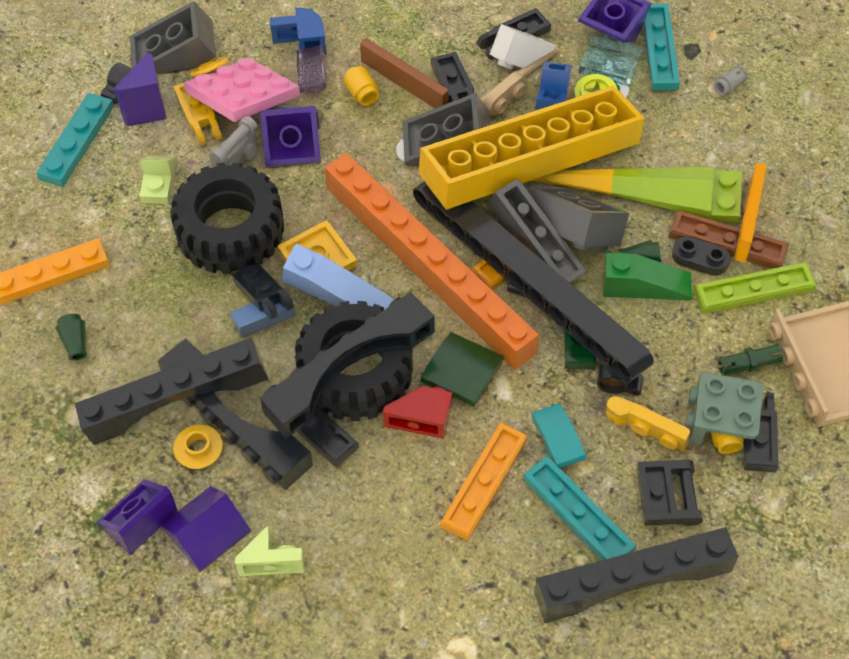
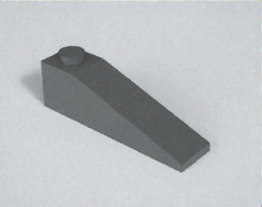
[488,178,586,283]

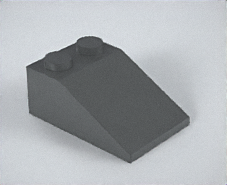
[130,1,217,73]
[403,93,491,165]
[528,186,629,250]

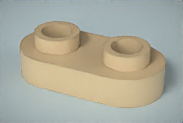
[483,72,527,116]

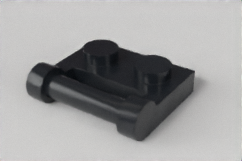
[636,460,703,526]

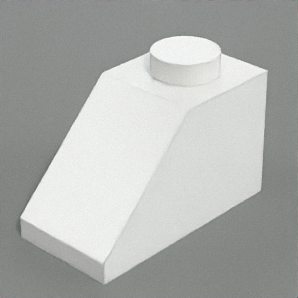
[490,24,556,69]

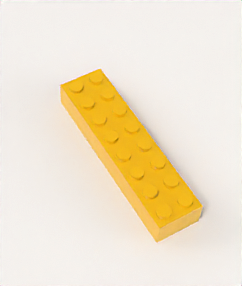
[419,86,645,210]

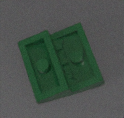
[420,332,504,407]

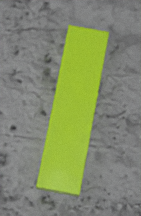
[693,262,817,314]

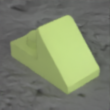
[139,155,177,204]
[235,526,304,576]

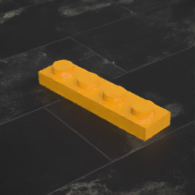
[0,238,110,305]

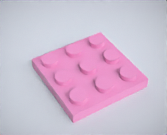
[184,58,300,122]

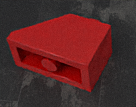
[383,386,452,439]

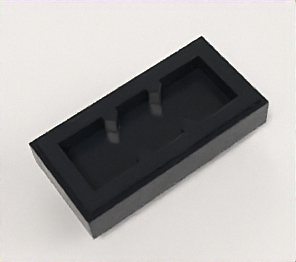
[297,405,359,468]

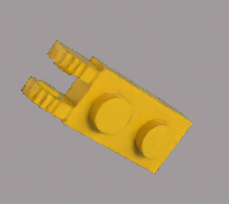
[173,83,222,146]
[606,395,691,452]

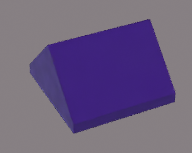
[578,0,651,43]
[114,53,167,126]
[260,106,321,167]
[96,479,178,555]
[160,486,251,572]

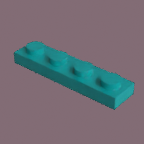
[643,3,680,91]
[36,93,114,187]
[523,456,636,560]

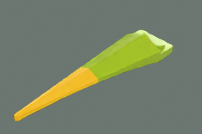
[531,166,742,223]

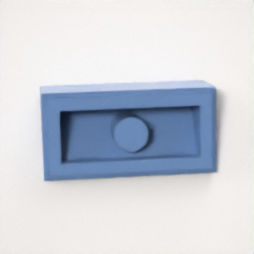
[229,303,296,338]

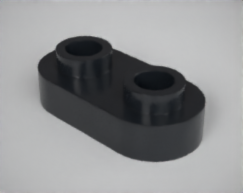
[672,237,730,276]

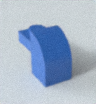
[270,8,327,57]
[535,61,572,110]

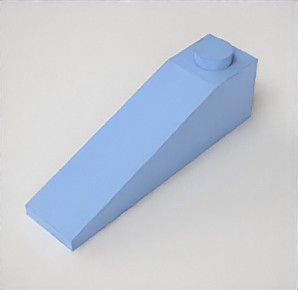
[282,243,394,310]

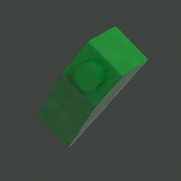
[603,253,692,300]

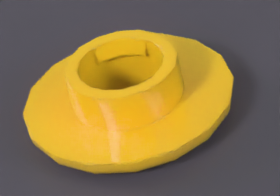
[190,57,229,77]
[173,425,223,469]

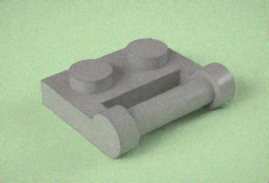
[209,116,257,167]

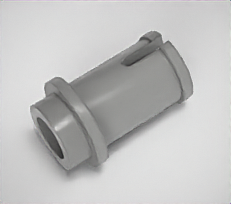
[714,65,748,95]

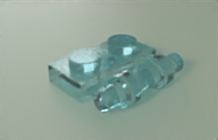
[579,35,643,87]

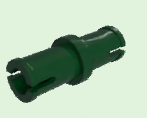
[718,344,783,376]

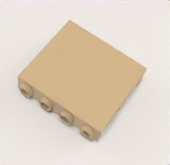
[769,301,849,427]

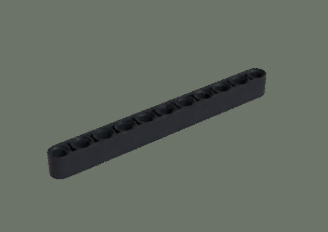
[413,181,654,383]

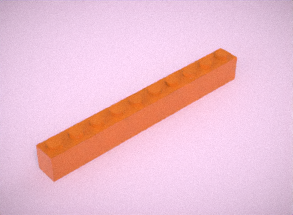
[324,153,539,370]

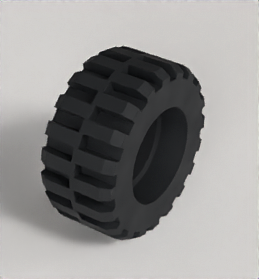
[170,162,284,274]
[295,301,413,421]

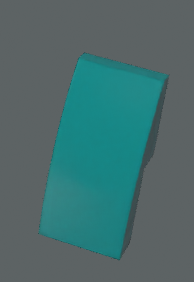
[531,403,586,468]

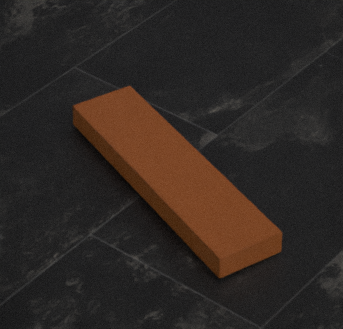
[360,38,448,108]
[669,210,789,269]

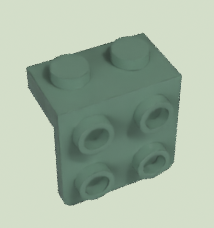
[685,372,763,445]

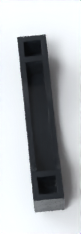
[260,292,435,439]
[74,337,269,445]
[158,338,313,490]
[534,527,739,623]

